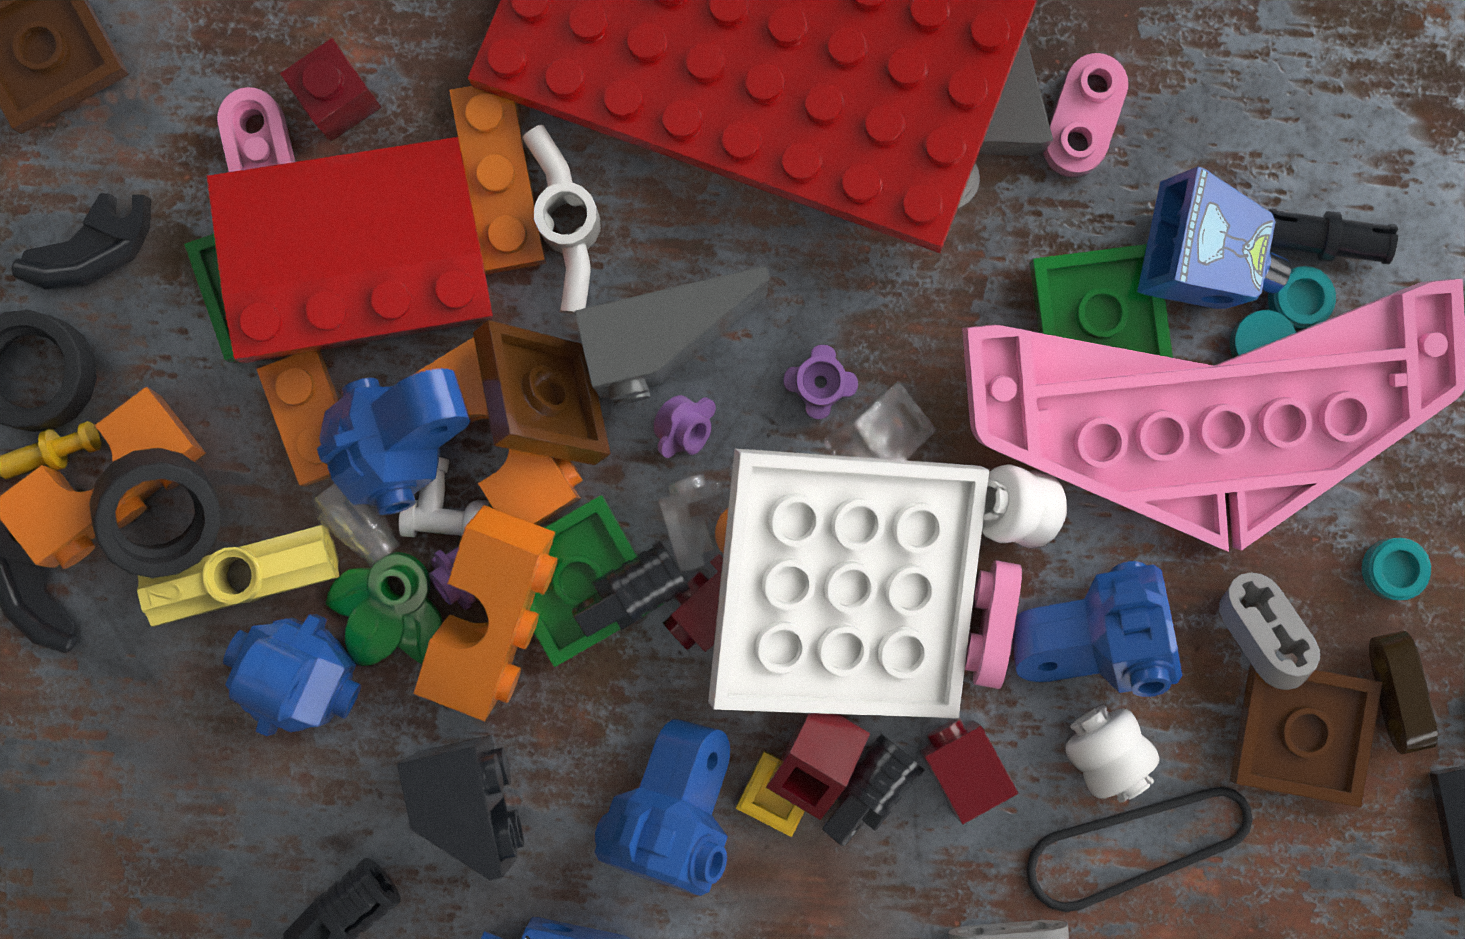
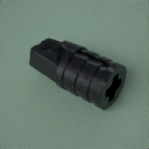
[572,540,690,637]
[822,733,925,846]
[283,858,401,939]

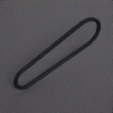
[1026,787,1253,912]

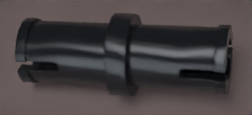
[1268,208,1398,265]

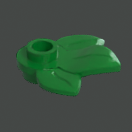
[326,552,443,666]

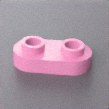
[1043,53,1128,177]
[217,87,295,172]
[965,560,1022,689]

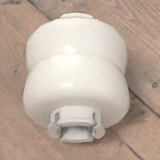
[982,464,1067,548]
[1065,705,1159,802]

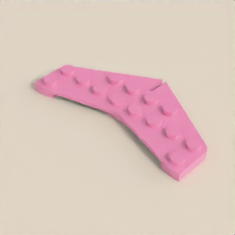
[962,279,1465,552]

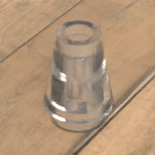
[310,483,400,567]

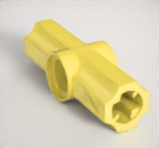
[137,524,340,627]

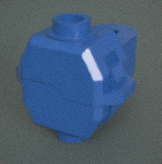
[317,369,470,515]
[1012,561,1182,697]
[223,614,361,736]
[594,719,730,896]

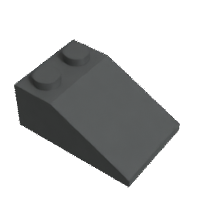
[575,266,769,406]

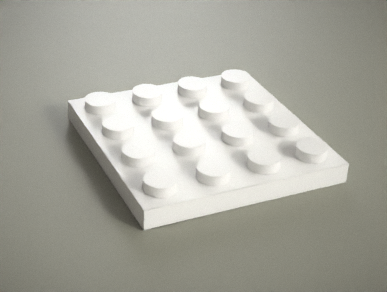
[708,449,989,718]

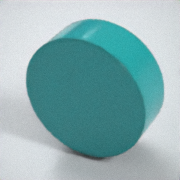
[1268,266,1336,331]
[1230,310,1296,358]
[1362,538,1431,600]

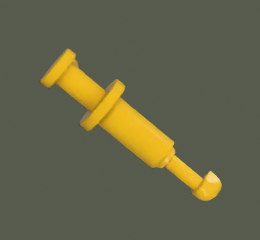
[0,421,101,479]

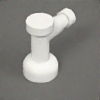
[399,457,493,537]

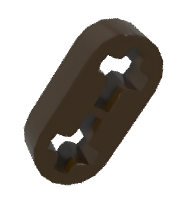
[1369,631,1438,755]

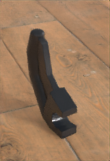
[12,193,151,290]
[0,520,77,653]

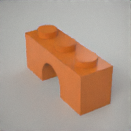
[414,337,583,526]
[0,387,206,569]
[413,505,558,721]

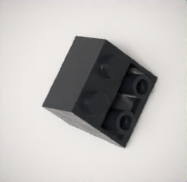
[397,735,524,880]

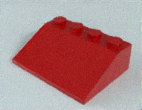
[207,137,493,363]

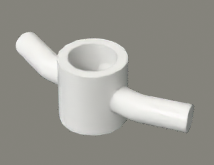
[522,125,601,315]

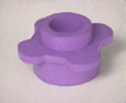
[783,345,858,419]
[654,395,716,458]
[429,547,476,610]

